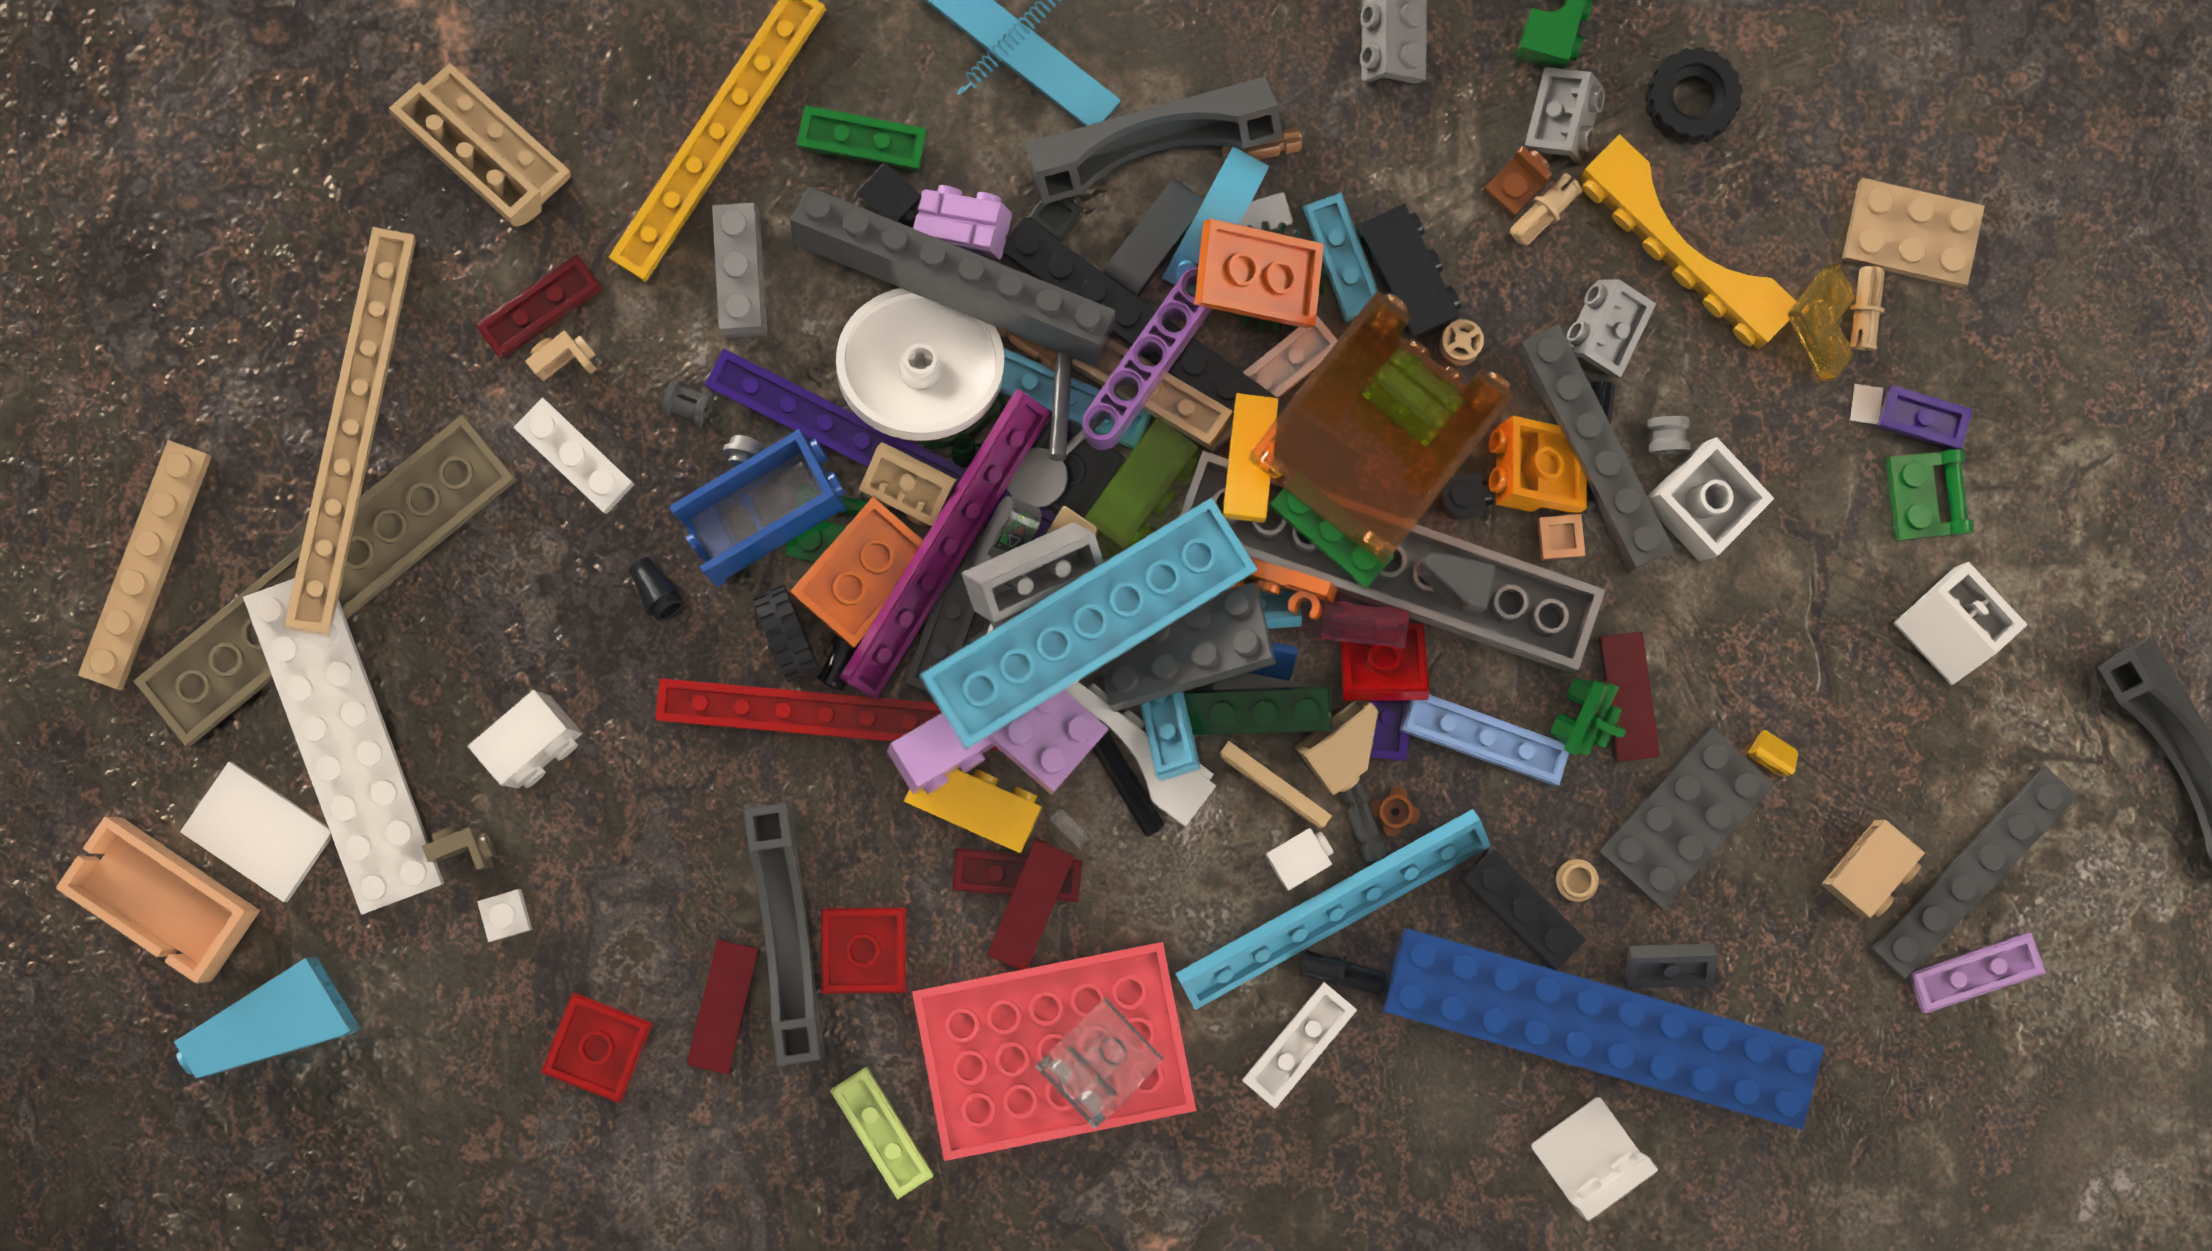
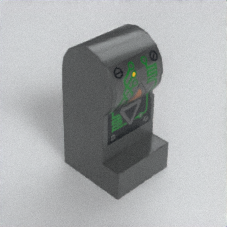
[970,496,1041,566]

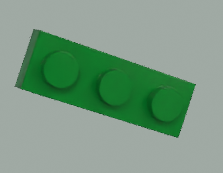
[797,105,928,172]
[1269,473,1395,590]

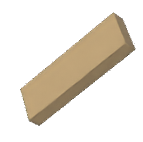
[1219,741,1332,829]

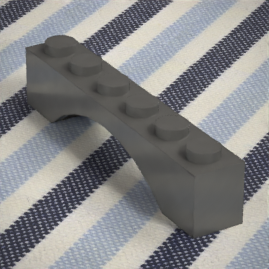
[1026,76,1283,205]
[1515,324,1674,573]
[2098,636,2212,860]
[744,803,825,1066]

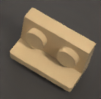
[859,442,957,527]

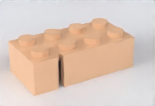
[56,816,260,983]

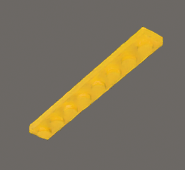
[609,0,826,282]

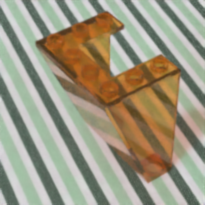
[1248,290,1515,564]

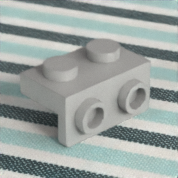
[1360,0,1427,84]

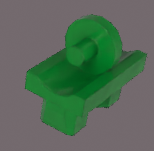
[1550,678,1627,756]

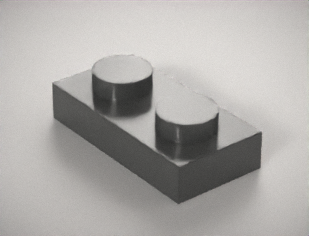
[1625,944,1717,988]

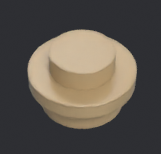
[1555,859,1599,902]

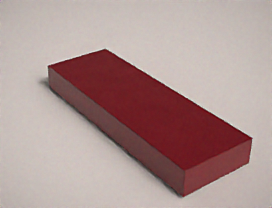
[475,254,603,361]
[1598,631,1660,762]
[987,837,1075,970]
[952,848,1083,902]
[687,939,760,1075]

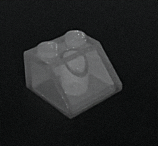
[1035,997,1164,1129]

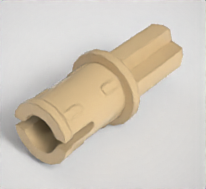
[1510,174,1583,246]
[1849,266,1885,351]

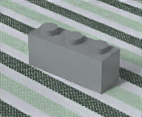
[712,203,767,339]
[961,522,1104,623]

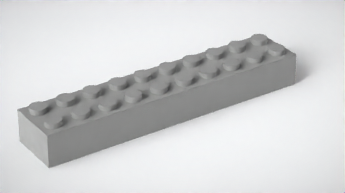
[1180,451,1605,674]

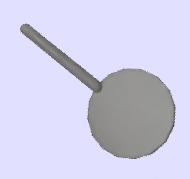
[1007,419,1106,508]

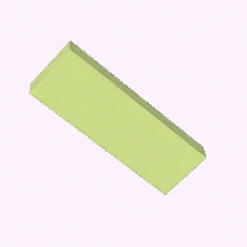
[830,1067,934,1199]

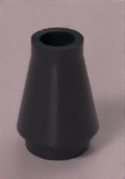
[628,557,685,621]

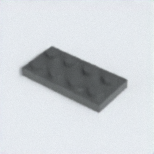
[1102,582,1276,712]
[1597,727,1776,909]

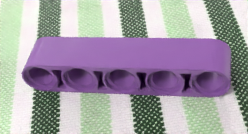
[1083,267,1212,450]

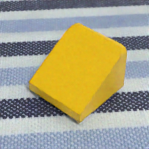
[1747,730,1798,777]

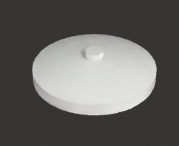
[836,288,1004,441]

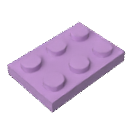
[987,690,1109,795]

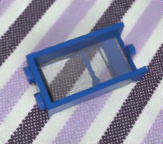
[669,429,847,587]

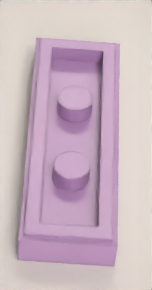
[1909,933,2046,1014]

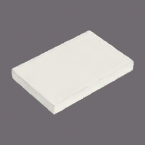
[180,762,332,902]

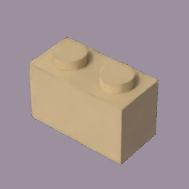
[1821,819,1925,918]

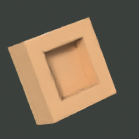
[1537,514,1586,561]

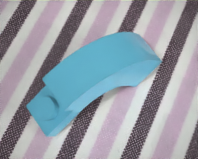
[1162,146,1269,296]

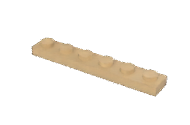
[78,440,212,690]

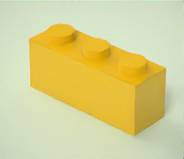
[904,769,1042,854]

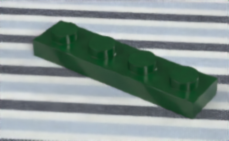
[1183,685,1332,735]

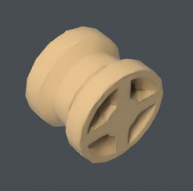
[1439,319,1484,366]

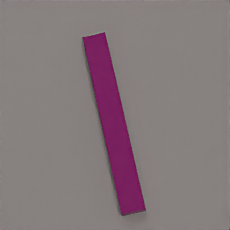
[839,389,1052,700]

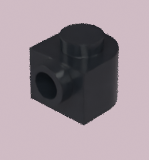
[1438,471,1493,520]

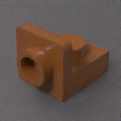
[1483,146,1552,219]

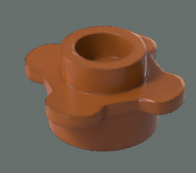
[1370,787,1420,837]

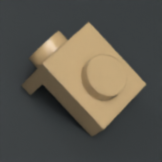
[525,330,597,381]

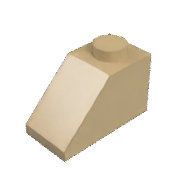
[1294,701,1378,795]

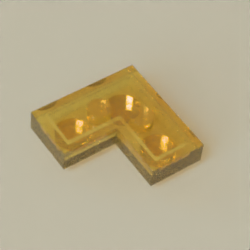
[1787,263,1855,382]

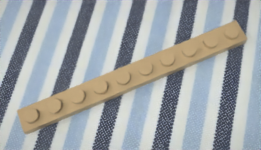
[284,227,416,637]

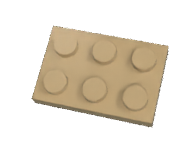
[1841,178,1985,289]

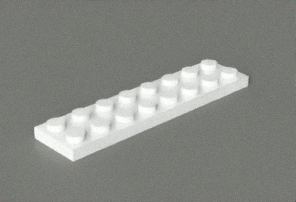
[243,578,445,915]

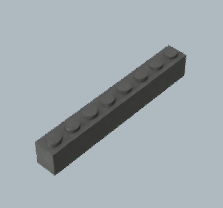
[790,186,1116,367]

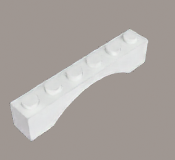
[1065,682,1216,828]

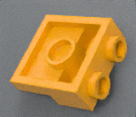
[1489,416,1587,514]

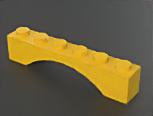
[1578,134,1802,350]

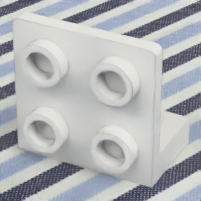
[1531,1097,1658,1221]

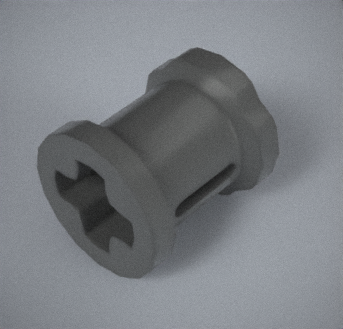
[661,379,714,428]

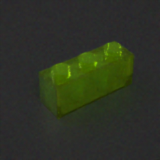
[1084,417,1199,552]

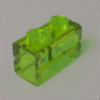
[1361,347,1466,448]

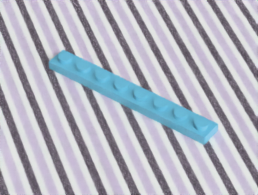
[1175,809,1491,1010]

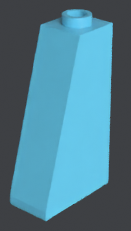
[174,957,361,1078]

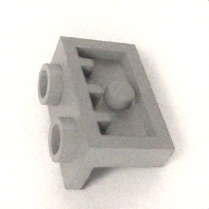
[1525,67,1605,164]
[1567,280,1656,378]

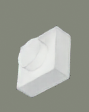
[477,889,533,942]

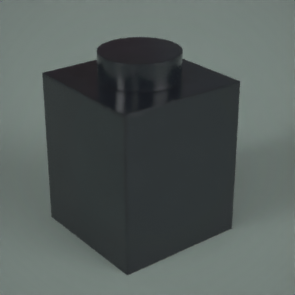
[856,162,921,228]

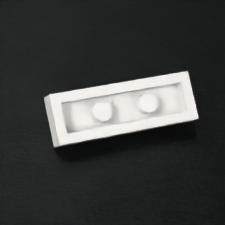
[513,398,635,514]
[1242,982,1357,1109]

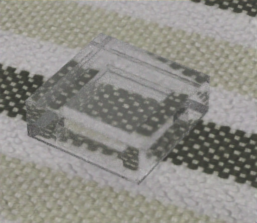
[1049,809,1090,850]

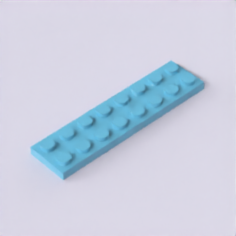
[919,497,1258,751]

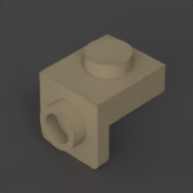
[422,826,495,870]

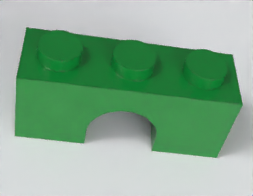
[1515,0,1594,69]

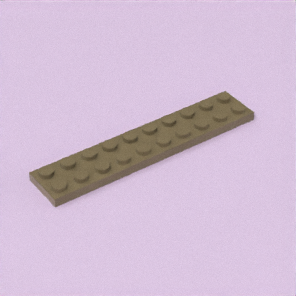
[133,415,517,747]

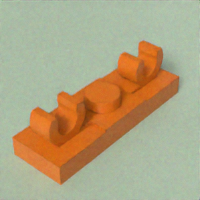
[1230,557,1338,621]

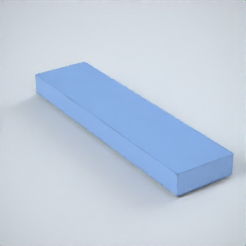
[1399,694,1569,786]

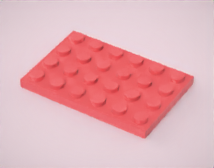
[912,942,1196,1161]

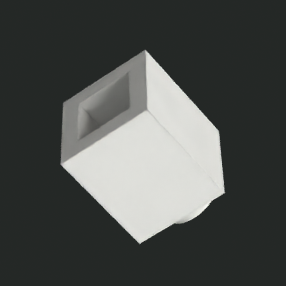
[1264,828,1334,891]

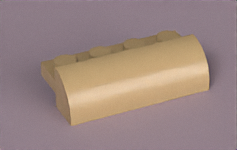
[389,63,571,226]

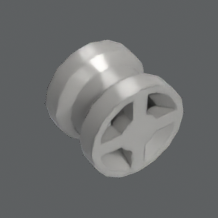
[1647,416,1691,456]

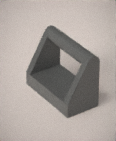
[1416,552,1496,616]

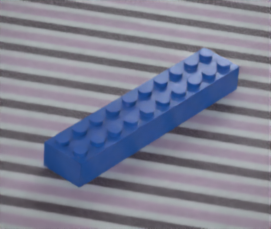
[1381,928,1824,1130]

